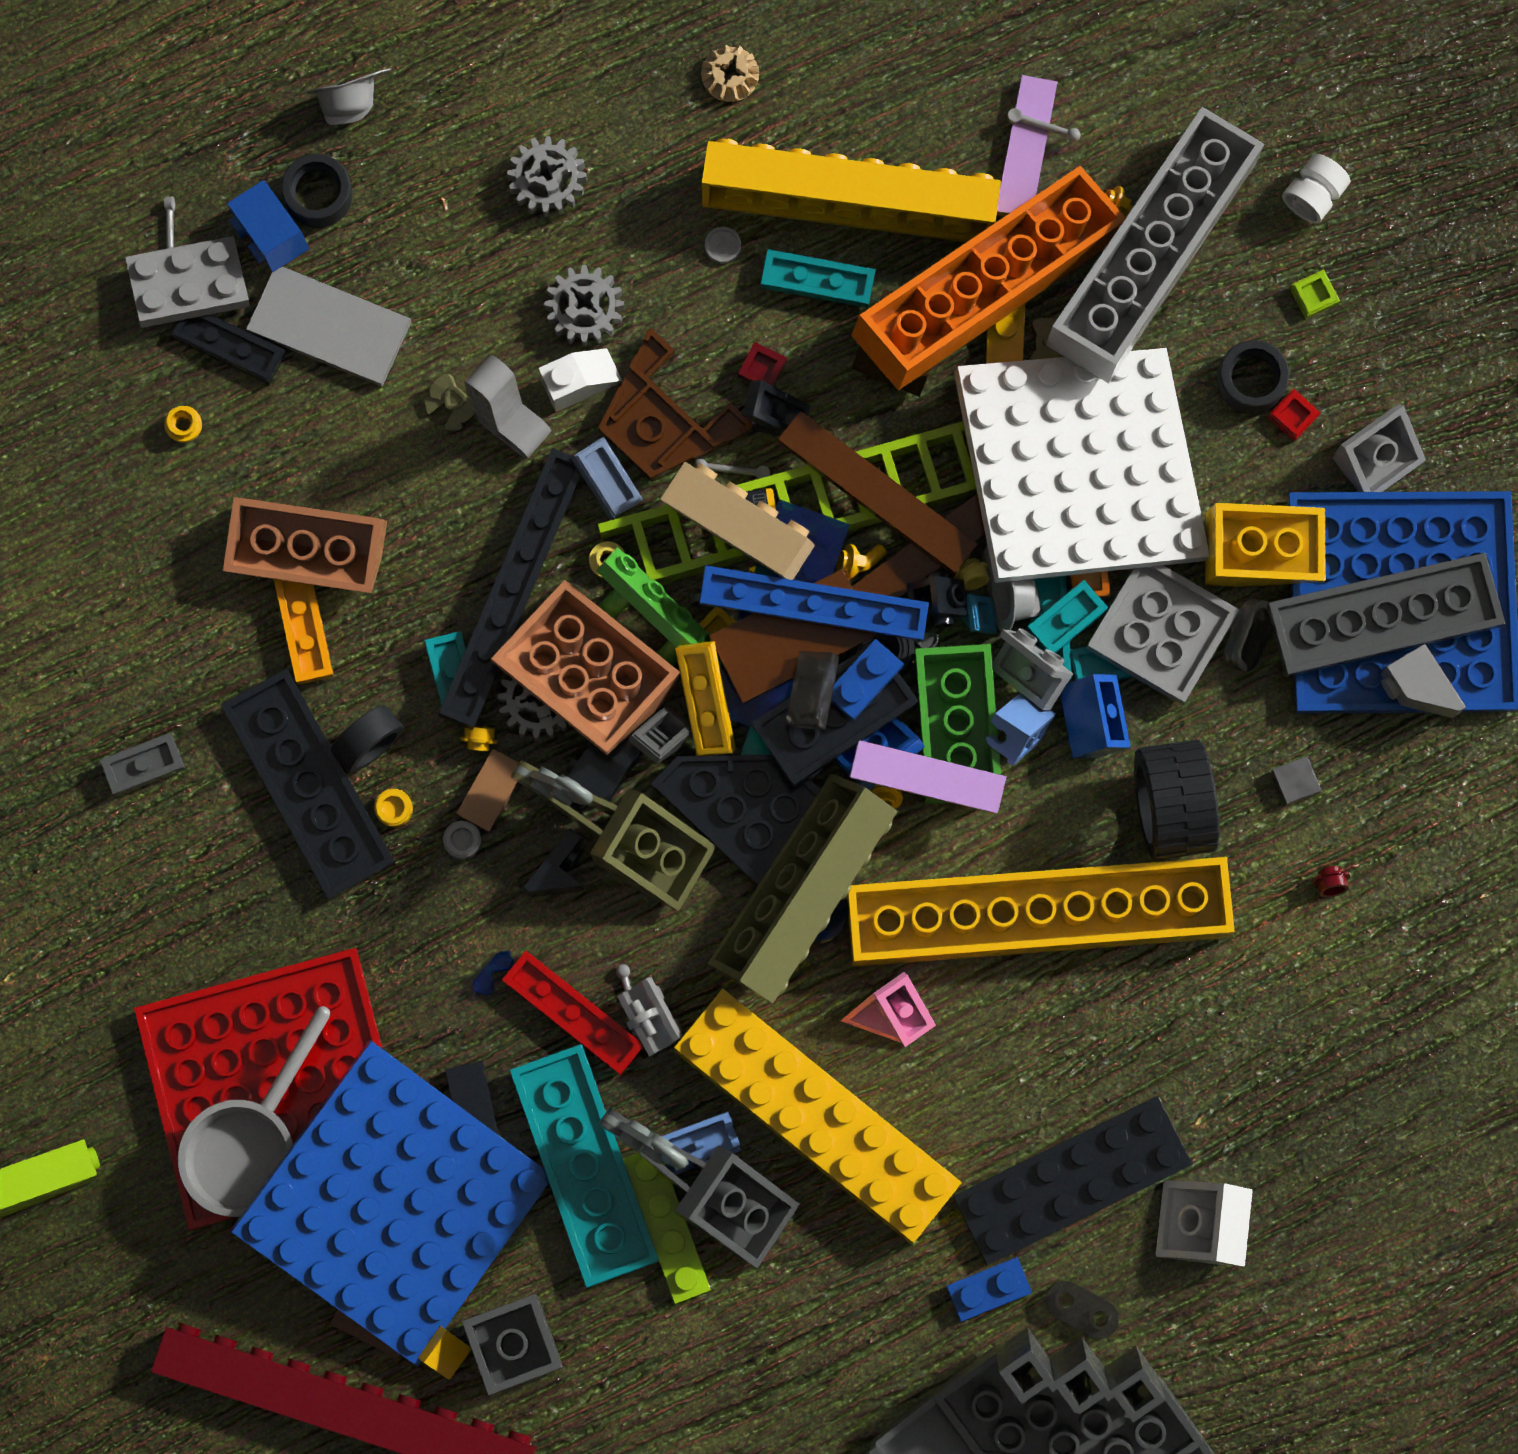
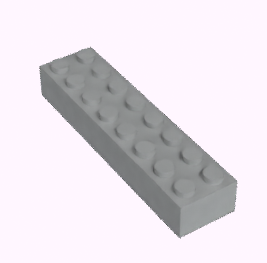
[1046,107,1264,384]

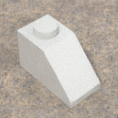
[538,348,622,412]

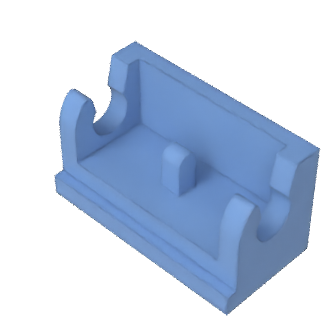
[986,693,1057,766]
[662,1112,741,1175]

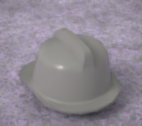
[306,68,392,125]
[982,546,1040,632]

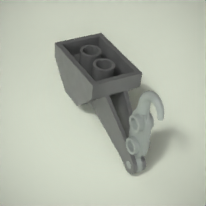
[598,1108,800,1269]

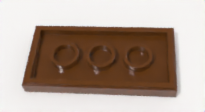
[708,569,877,704]

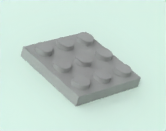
[1086,565,1239,706]

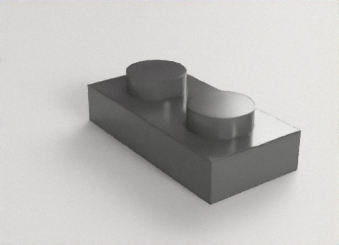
[100,733,186,797]

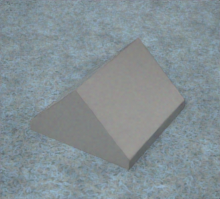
[1332,403,1426,492]

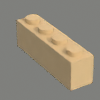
[661,462,815,580]

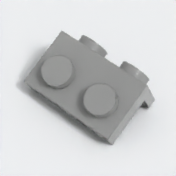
[992,628,1073,711]

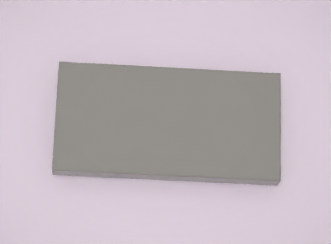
[246,267,411,387]

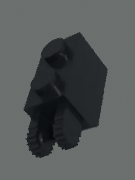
[566,732,643,818]

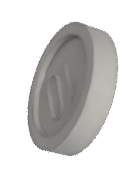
[705,227,741,264]

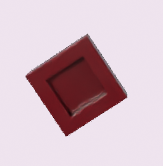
[738,342,787,386]

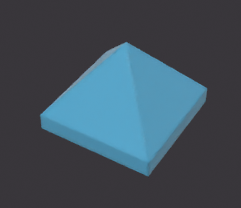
[962,594,997,635]

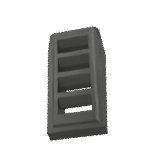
[628,705,692,764]

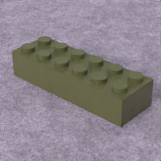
[708,773,898,1004]

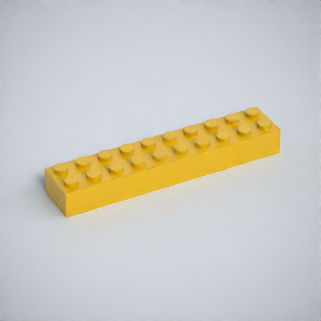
[847,857,1235,967]

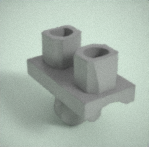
[617,977,683,1056]

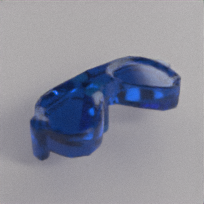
[473,950,515,996]

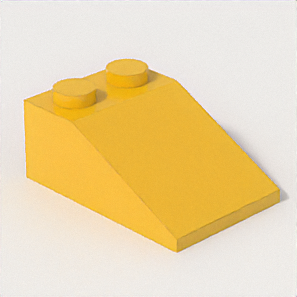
[1205,503,1326,587]

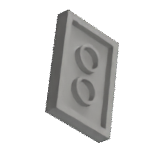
[125,236,250,328]

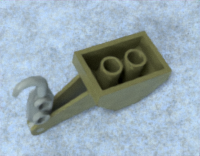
[511,760,717,911]

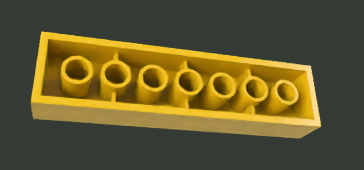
[702,139,1001,242]
[674,989,962,1245]

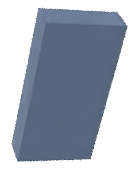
[571,437,643,520]

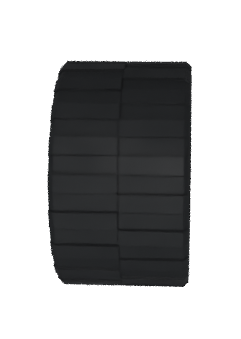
[1134,739,1220,860]

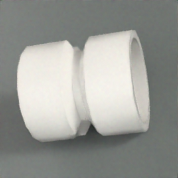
[1282,154,1351,224]

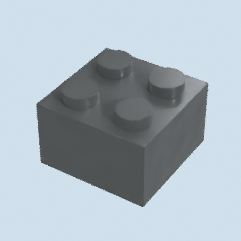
[462,1294,564,1396]

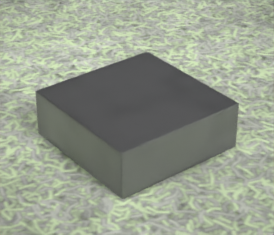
[1271,756,1322,806]

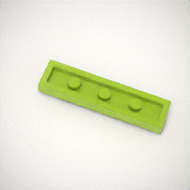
[623,1153,711,1304]

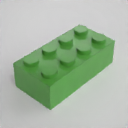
[913,644,1001,805]

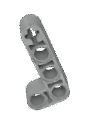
[464,354,552,459]

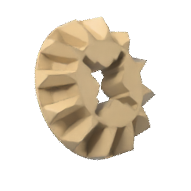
[701,44,759,102]

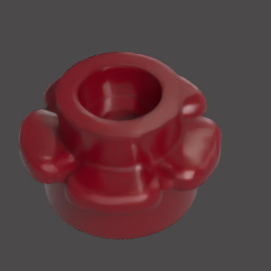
[1313,866,1350,897]

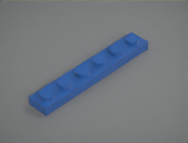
[699,566,929,641]

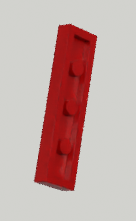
[502,951,644,1076]

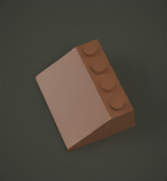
[491,580,680,755]

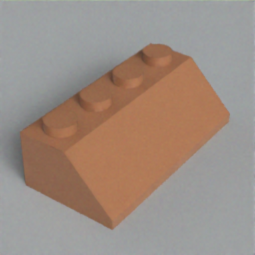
[223,497,387,593]

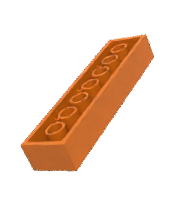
[851,166,1126,391]

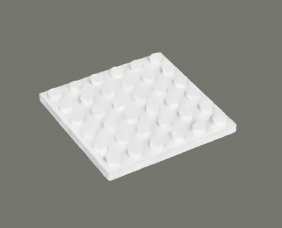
[954,348,1209,583]

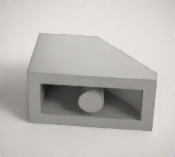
[1381,644,1466,718]

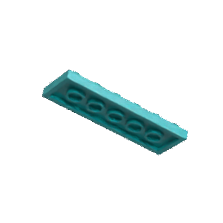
[510,1044,659,1288]

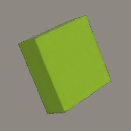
[1290,269,1340,319]

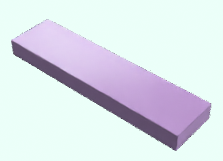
[997,75,1058,217]
[849,740,1007,814]

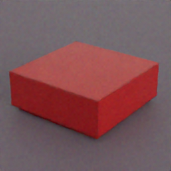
[1267,389,1321,442]

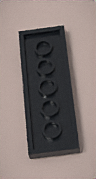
[221,669,396,901]
[953,1096,1193,1266]

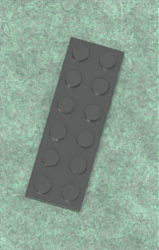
[1267,553,1505,677]

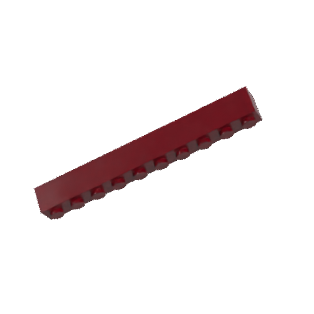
[151,1323,538,1454]

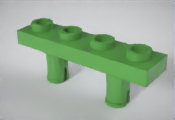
[596,547,719,666]

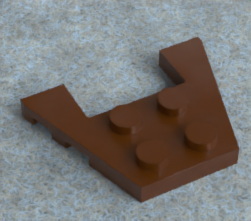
[598,328,754,481]

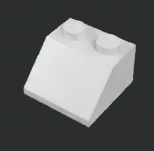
[1156,1180,1252,1267]

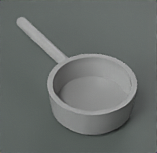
[178,1006,330,1217]

